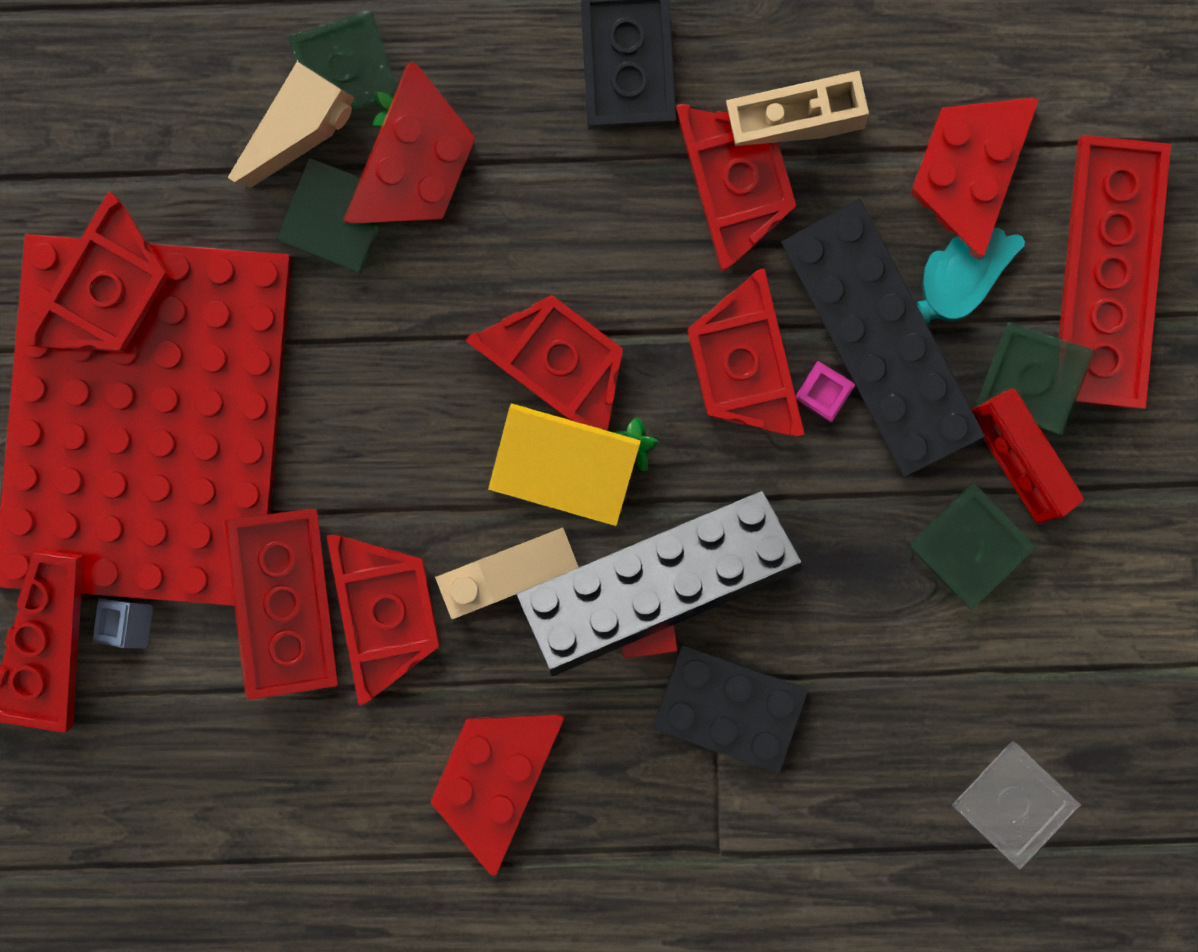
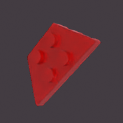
[343,62,476,224]
[910,98,1039,260]
[675,104,796,272]
[20,192,169,352]
[687,268,805,437]
[466,295,623,431]
[327,534,441,705]
[430,713,565,876]

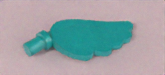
[916,228,1025,325]

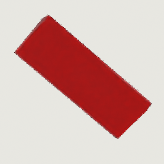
[972,388,1084,524]

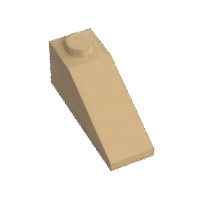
[228,62,354,188]
[726,71,869,146]
[435,528,579,619]

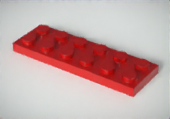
[1052,135,1171,410]

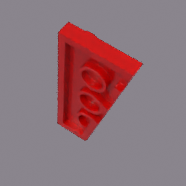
[0,549,84,733]

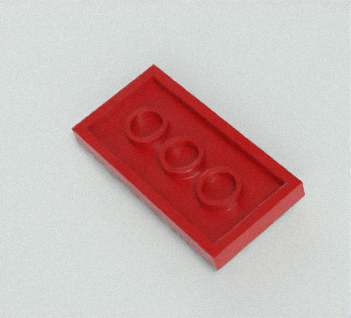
[224,509,338,700]

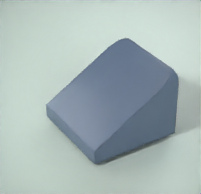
[92,598,153,648]

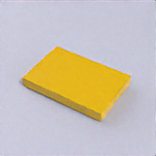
[488,404,641,526]

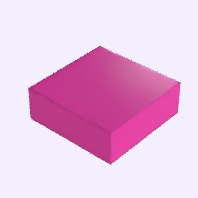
[795,361,856,423]

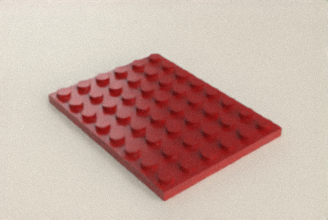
[0,234,292,606]

